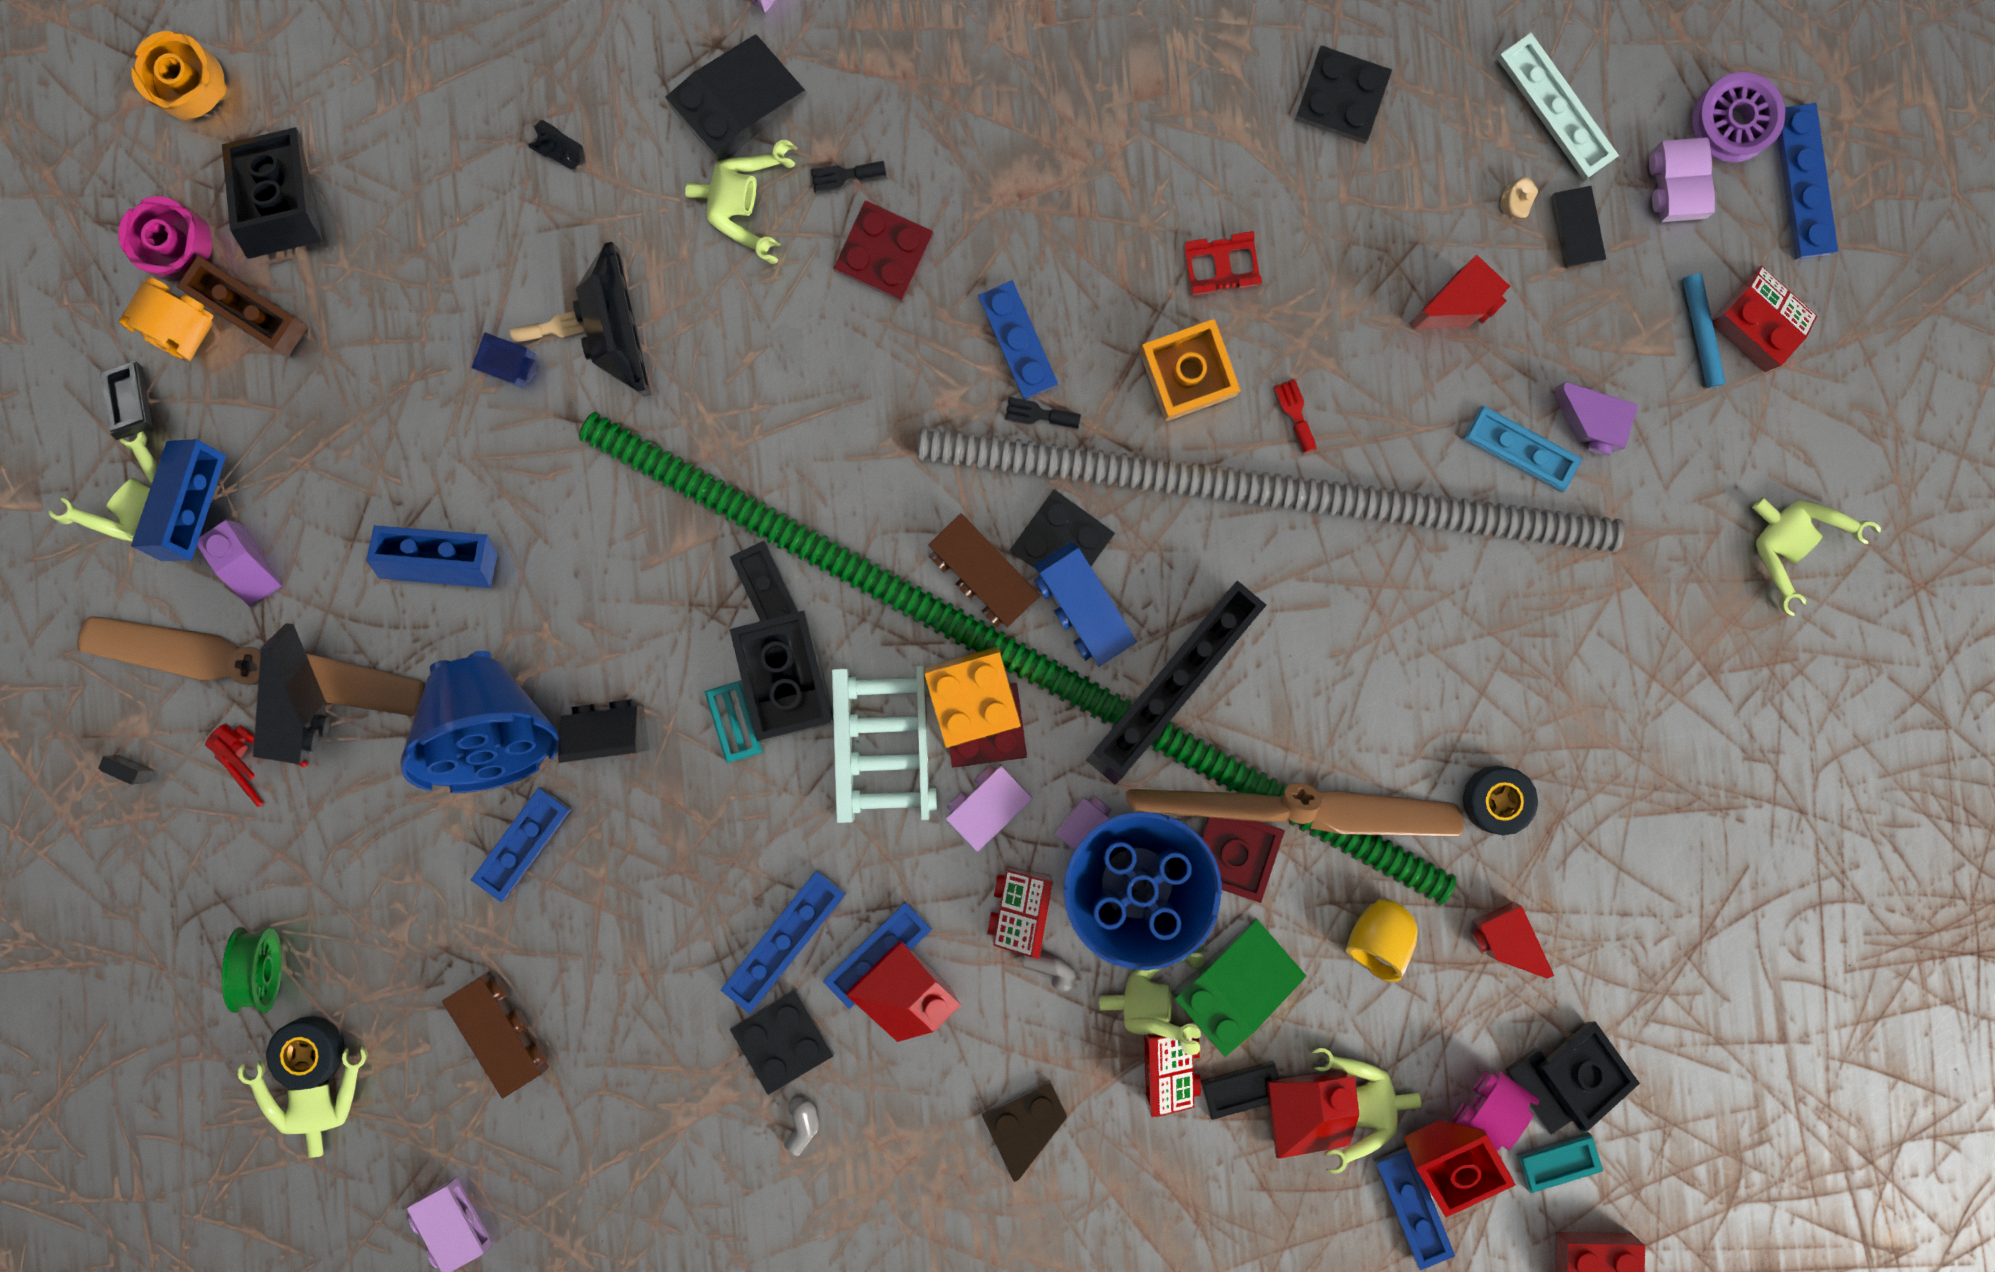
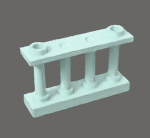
[832,666,937,823]

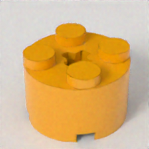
[131,31,226,120]
[118,276,214,362]

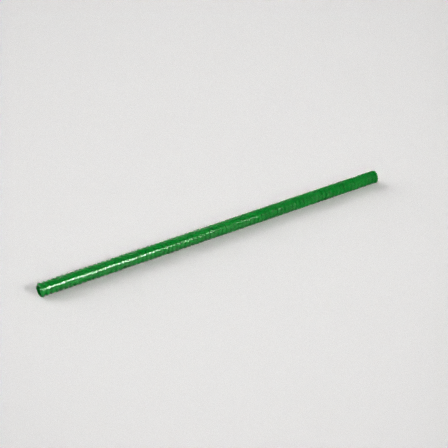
[579,411,1456,905]

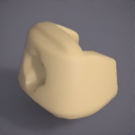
[1500,177,1538,218]

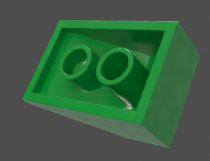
[1171,918,1307,1057]

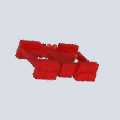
[1183,231,1262,296]

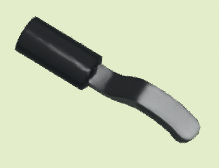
[810,161,887,193]
[1005,397,1081,429]

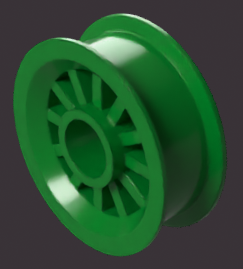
[221,927,282,1013]

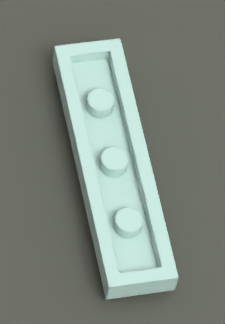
[1497,33,1619,181]

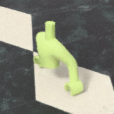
[685,140,798,264]
[49,431,158,541]
[1752,497,1881,616]
[1099,944,1205,1055]
[238,1046,368,1158]
[1311,1048,1421,1174]

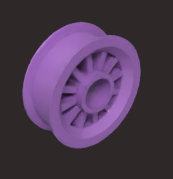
[1692,72,1785,162]

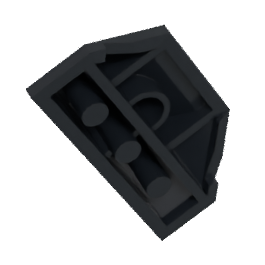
[573,242,652,397]

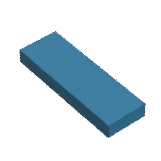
[1462,405,1583,493]

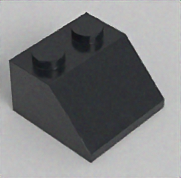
[558,699,649,763]

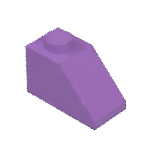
[1554,382,1638,456]
[197,520,283,607]

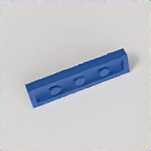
[1778,103,1838,260]
[720,870,846,1014]

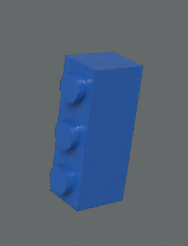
[131,439,226,561]
[366,525,498,588]
[1033,541,1137,667]

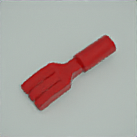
[1273,379,1318,454]

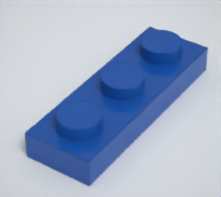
[978,280,1058,400]
[471,787,572,902]
[823,901,932,1009]
[1374,1147,1455,1271]

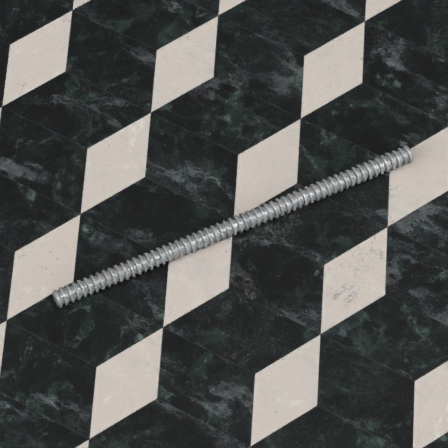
[917,426,1625,553]

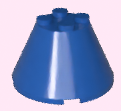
[400,651,559,793]
[1064,812,1222,970]

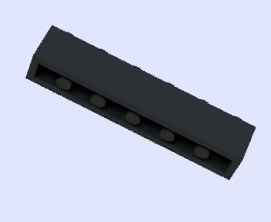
[1086,580,1266,785]

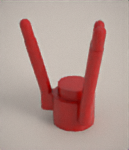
[205,723,307,807]

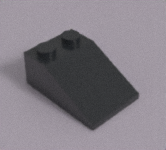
[665,34,806,161]
[222,127,322,259]
[729,610,834,742]
[253,623,330,764]

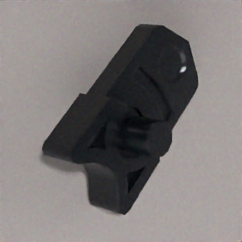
[528,119,584,169]

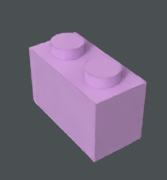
[946,765,1033,852]
[406,1177,493,1272]

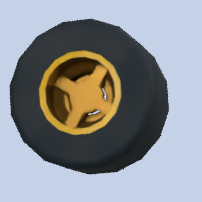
[1463,766,1538,836]
[266,1016,345,1090]

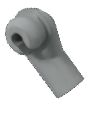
[1023,952,1076,991]
[784,1097,819,1156]

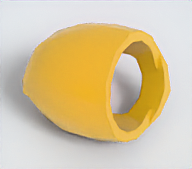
[1346,898,1418,983]

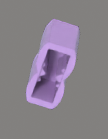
[1649,137,1715,222]

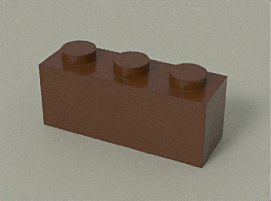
[177,255,309,358]
[928,513,1041,628]
[442,971,550,1099]

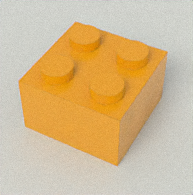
[1139,318,1241,422]
[924,647,1021,748]

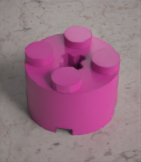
[118,196,212,281]
[1451,1070,1539,1158]

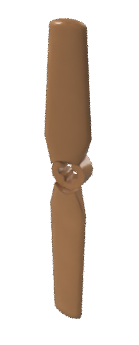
[77,616,425,716]
[1126,783,1464,836]

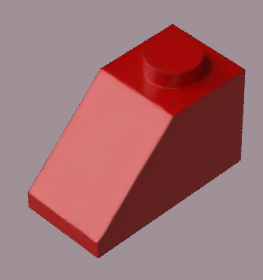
[1472,902,1554,979]

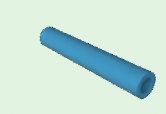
[1683,273,1726,388]

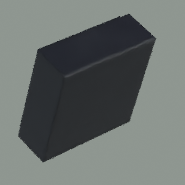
[98,755,153,785]

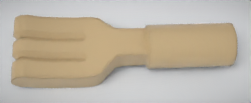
[510,311,586,343]

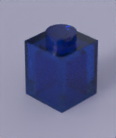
[471,332,537,389]

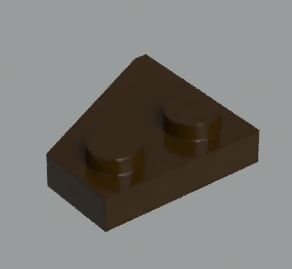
[982,1080,1067,1182]

